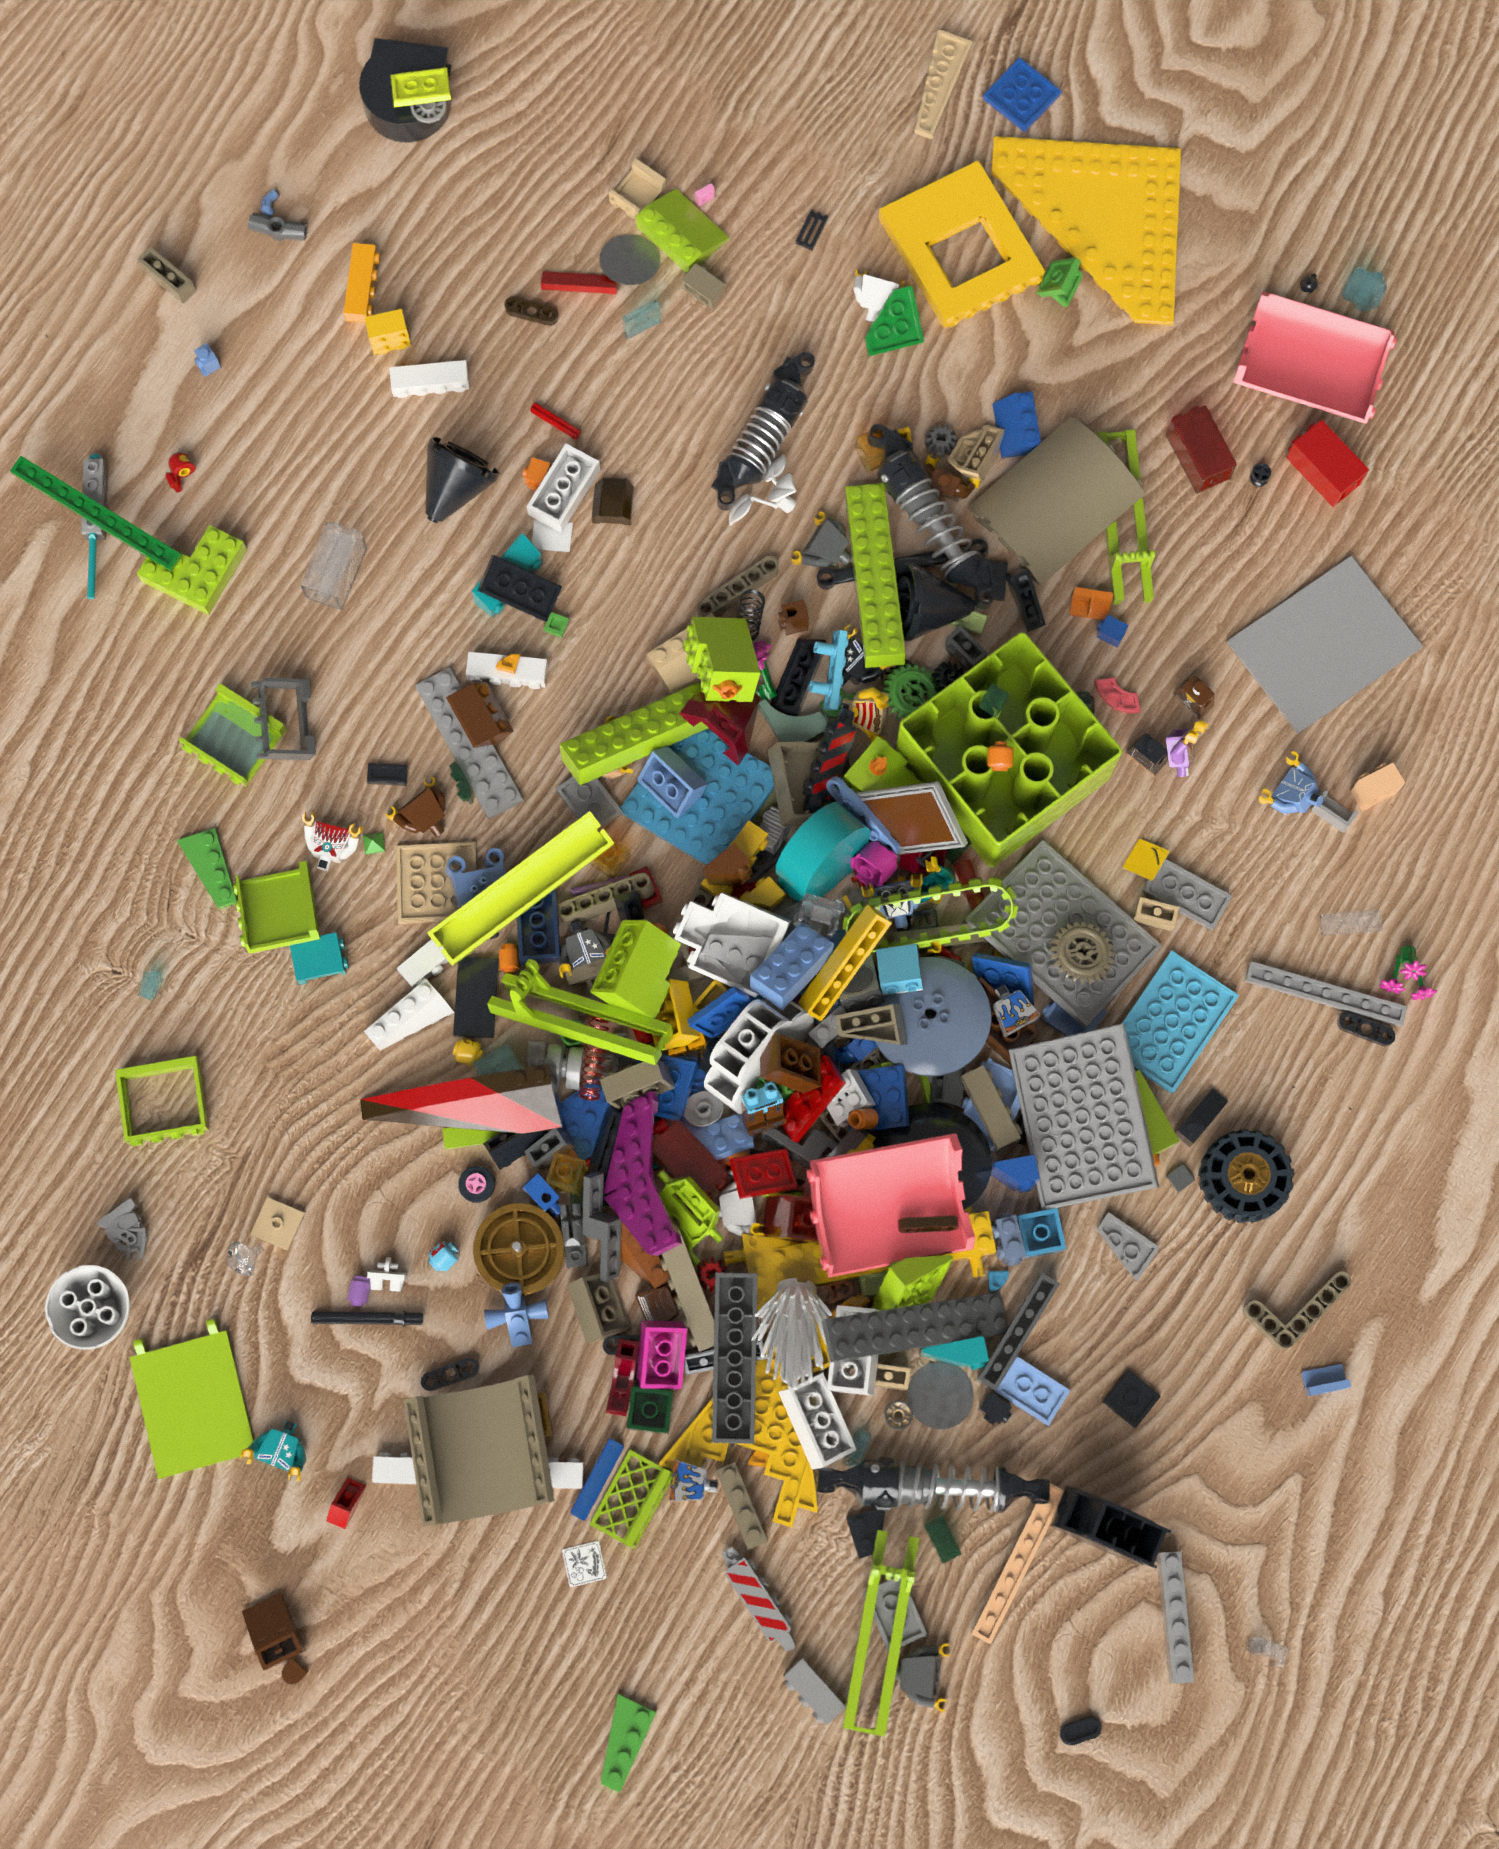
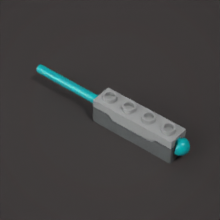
[81,453,108,599]

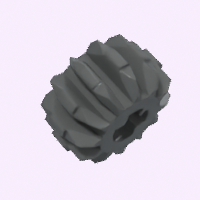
[924,424,957,458]

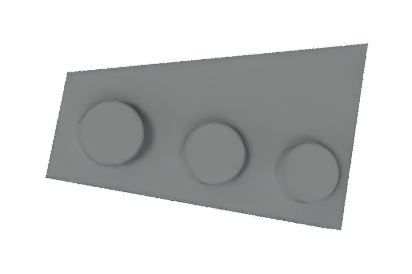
[701,933,773,973]
[1096,1212,1160,1282]

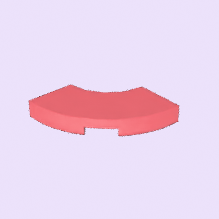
[1094,677,1141,714]

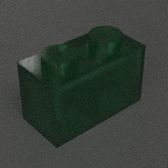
[922,1516,962,1564]

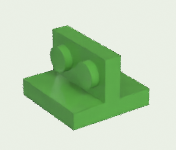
[1036,257,1084,307]

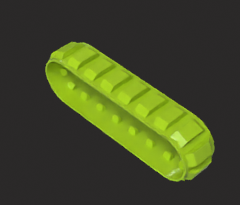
[842,876,1019,956]

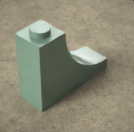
[758,699,830,743]

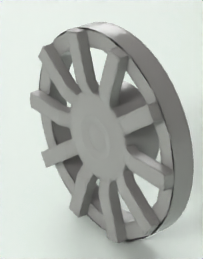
[410,101,446,124]

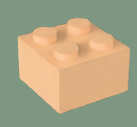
[1350,763,1405,811]

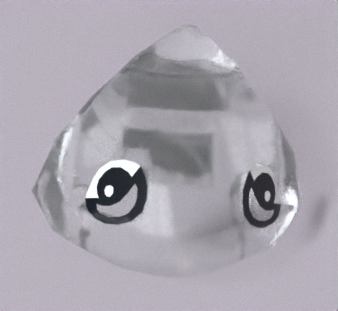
[227,1241,264,1276]

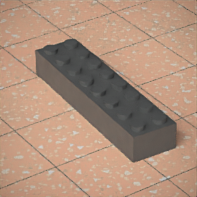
[712,1273,758,1444]

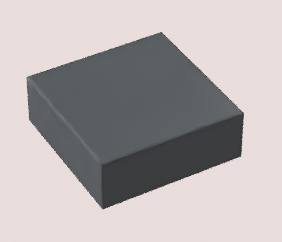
[1166,1164,1195,1193]

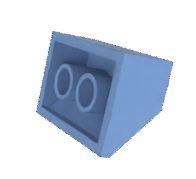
[637,746,708,819]

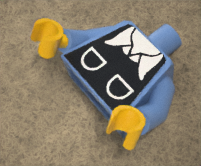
[861,875,923,928]

